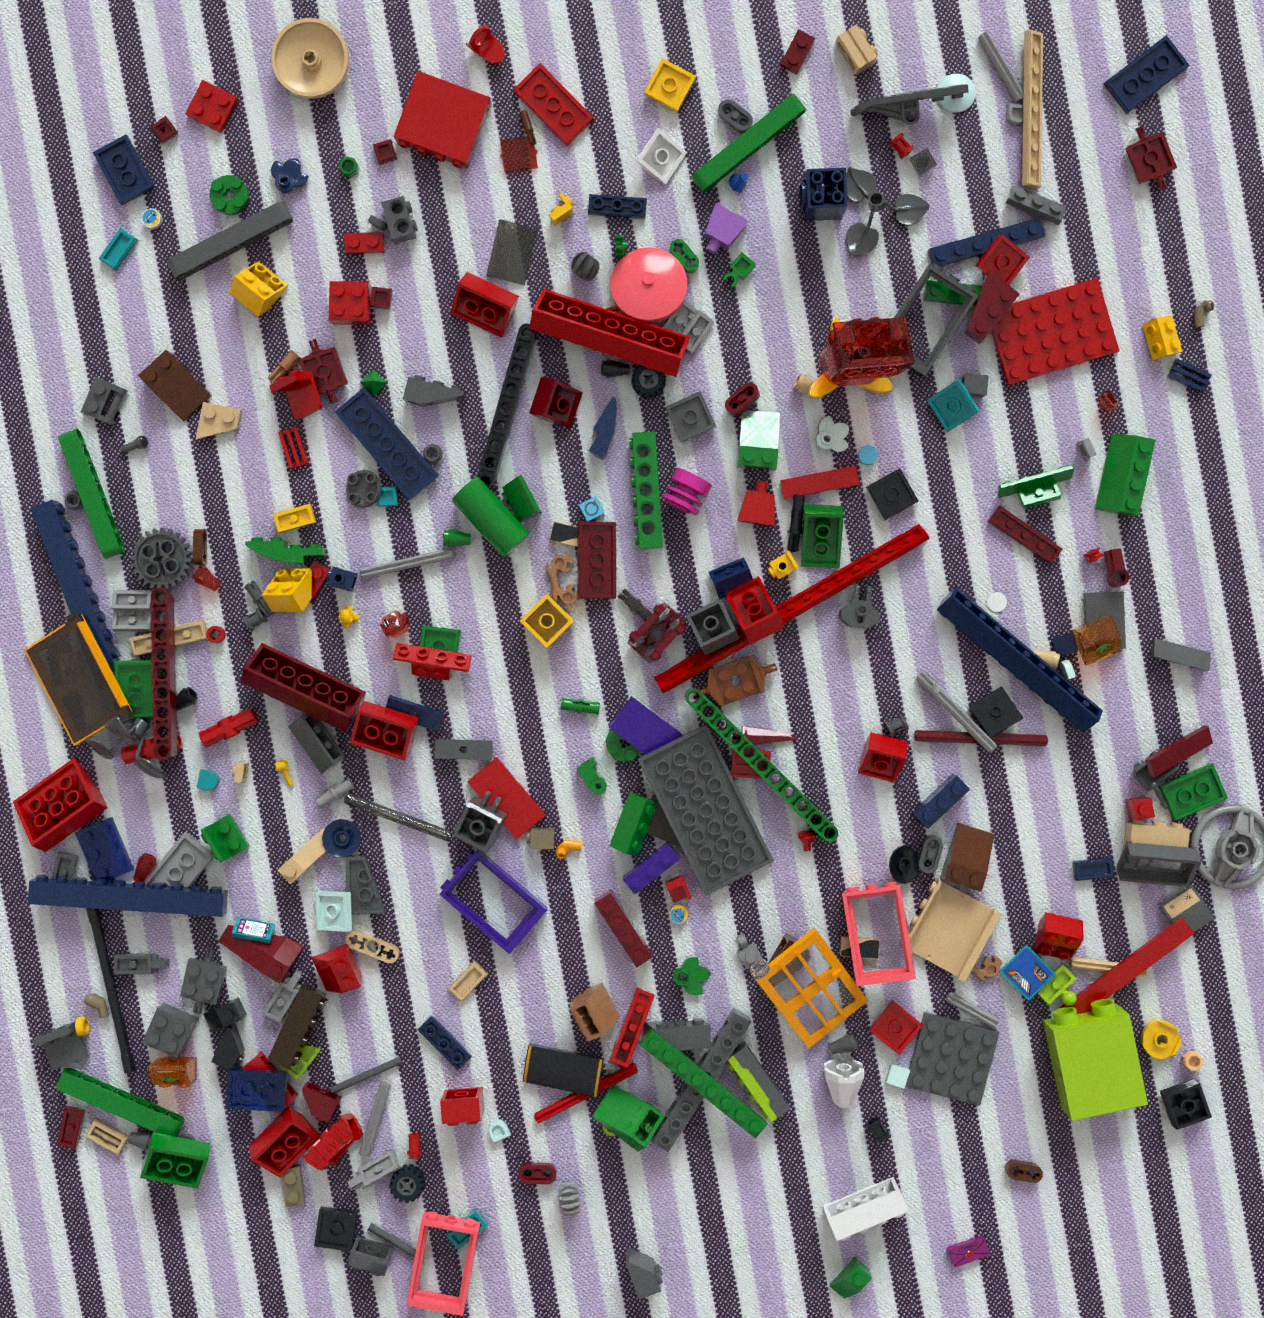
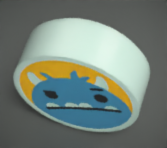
[142,208,163,229]

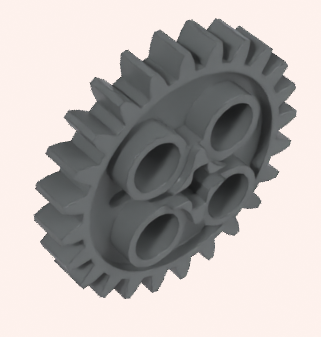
[129,528,193,590]

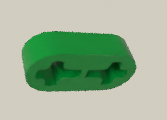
[670,239,699,273]

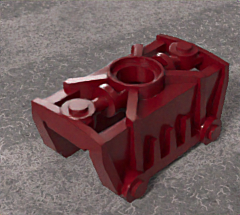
[627,602,687,663]

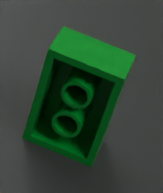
[140,1132,211,1189]

